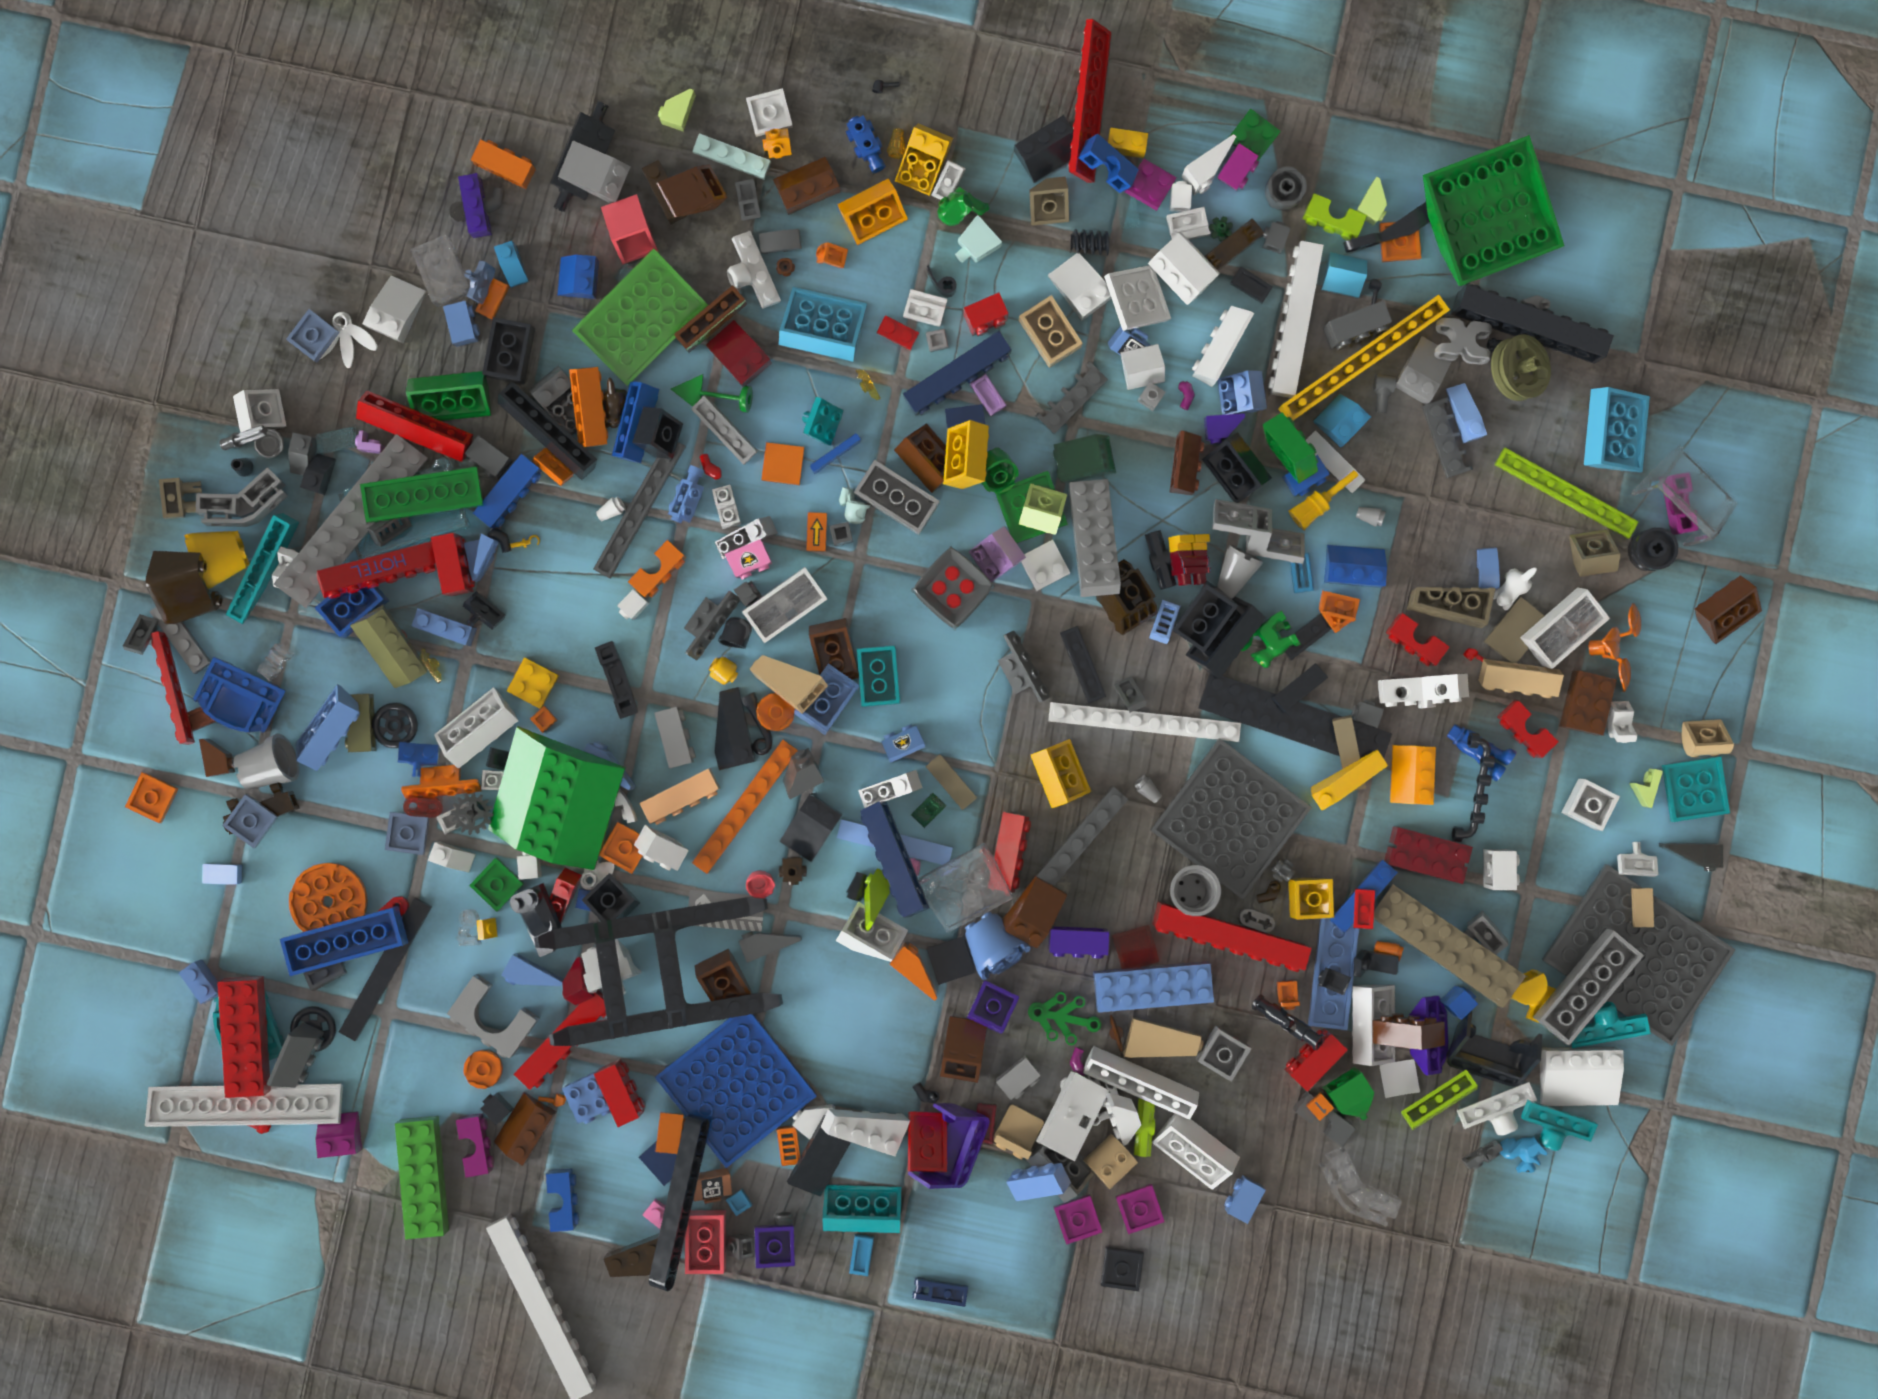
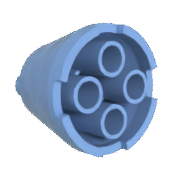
[965,911,1031,980]

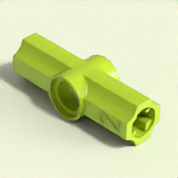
[1134,1097,1155,1157]

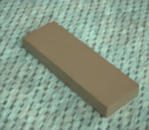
[925,754,977,810]

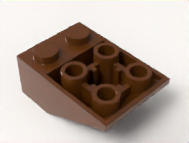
[657,164,728,218]
[940,1016,987,1083]

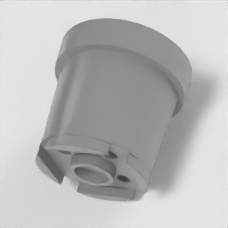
[234,733,299,790]
[1170,865,1221,916]

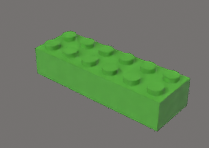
[395,1116,449,1240]

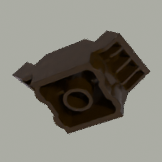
[1096,559,1158,635]

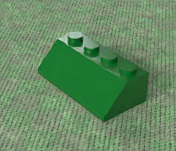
[406,371,491,421]

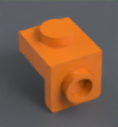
[1277,980,1300,1010]

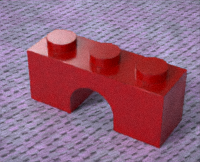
[1385,613,1449,667]
[1497,700,1559,758]

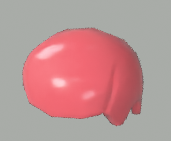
[746,870,775,899]

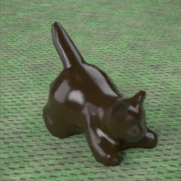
[602,378,628,428]

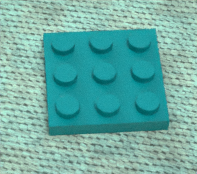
[1662,756,1730,822]

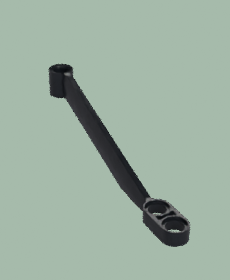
[1343,202,1430,253]

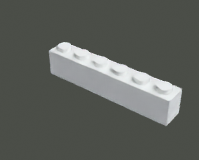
[1083,1046,1199,1120]

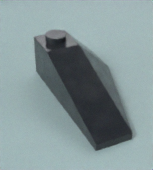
[715,687,756,770]

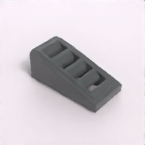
[367,517,412,547]

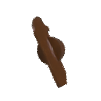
[1109,1015,1124,1052]

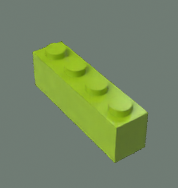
[1401,1070,1478,1130]

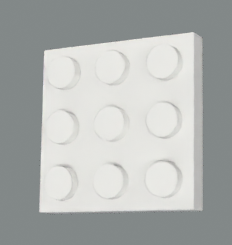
[1104,265,1171,331]

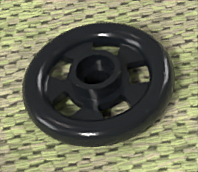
[372,703,418,748]
[290,1006,336,1052]

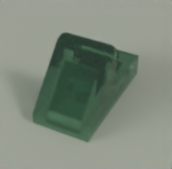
[911,793,947,828]

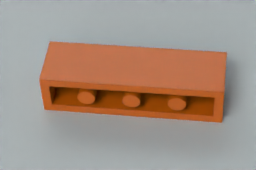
[569,367,608,447]

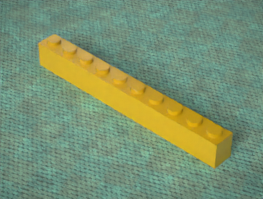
[1278,295,1450,421]

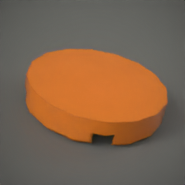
[756,693,795,731]
[463,1050,503,1089]

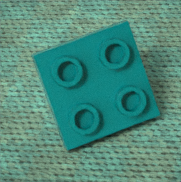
[802,397,844,446]

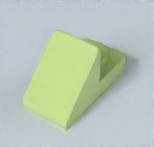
[1629,769,1663,808]

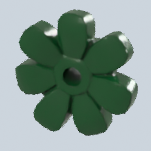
[1209,216,1233,241]

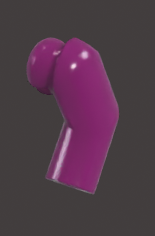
[1178,381,1195,411]
[1070,1047,1086,1076]

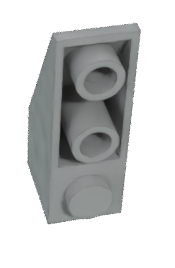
[715,516,778,559]

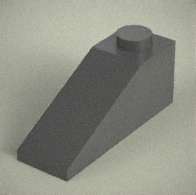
[738,931,802,963]

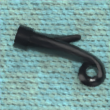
[740,692,772,755]

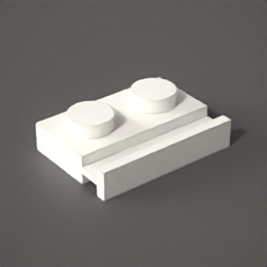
[1166,207,1210,240]
[903,289,947,327]

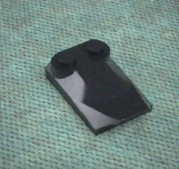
[510,883,562,958]

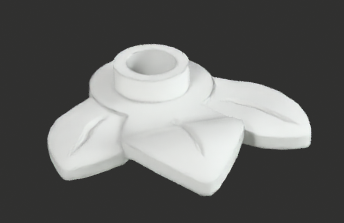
[580,861,615,890]

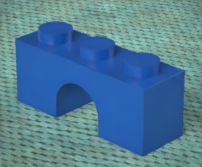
[1078,134,1139,193]
[546,1168,579,1232]

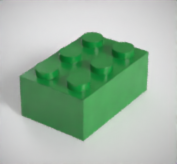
[1263,412,1318,484]

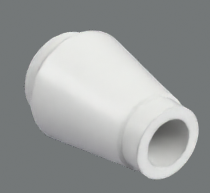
[596,496,626,521]

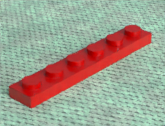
[151,631,195,745]

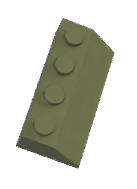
[350,604,427,688]

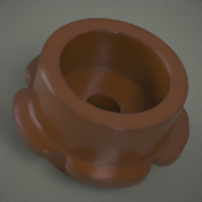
[776,258,795,277]

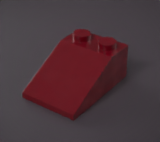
[706,320,772,387]

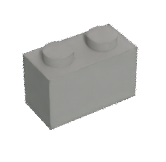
[996,1055,1041,1100]

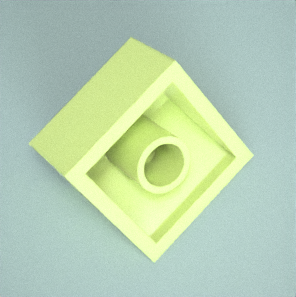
[1019,484,1067,535]

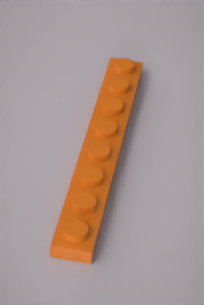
[692,739,798,874]

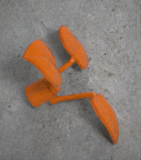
[1588,603,1641,692]

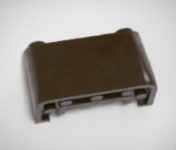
[146,551,223,624]

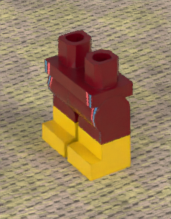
[1168,534,1211,586]

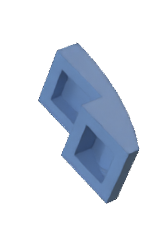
[1477,547,1500,589]

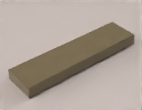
[1332,715,1366,791]

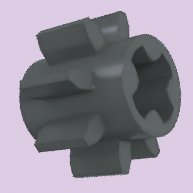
[1271,859,1295,882]

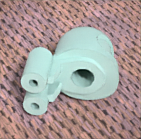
[839,487,870,524]

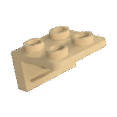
[993,1104,1044,1159]

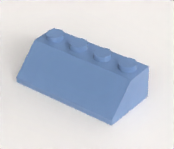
[296,684,360,771]

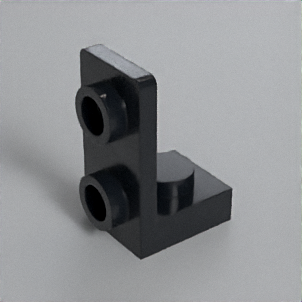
[1353,949,1399,977]

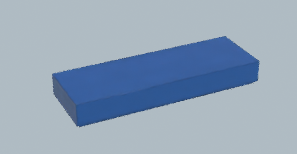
[810,433,861,474]

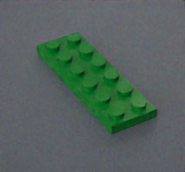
[360,467,484,523]

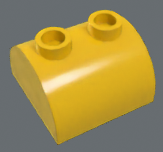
[1511,969,1548,1008]

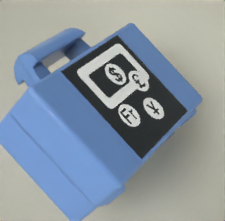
[1108,326,1150,355]

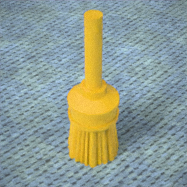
[1288,470,1359,530]

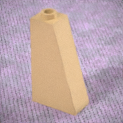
[750,655,828,714]
[1123,1017,1203,1058]

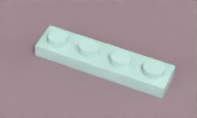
[693,133,771,180]

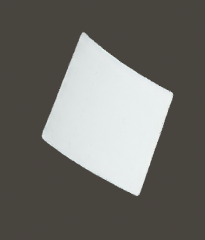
[1380,1059,1420,1098]

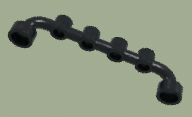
[1451,732,1495,842]

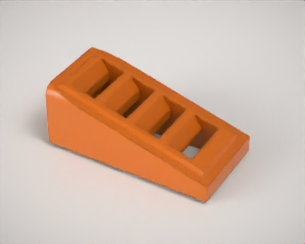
[777,1125,800,1166]

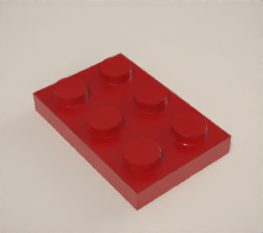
[908,1111,947,1173]

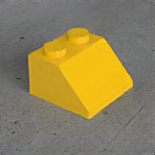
[1288,878,1334,920]

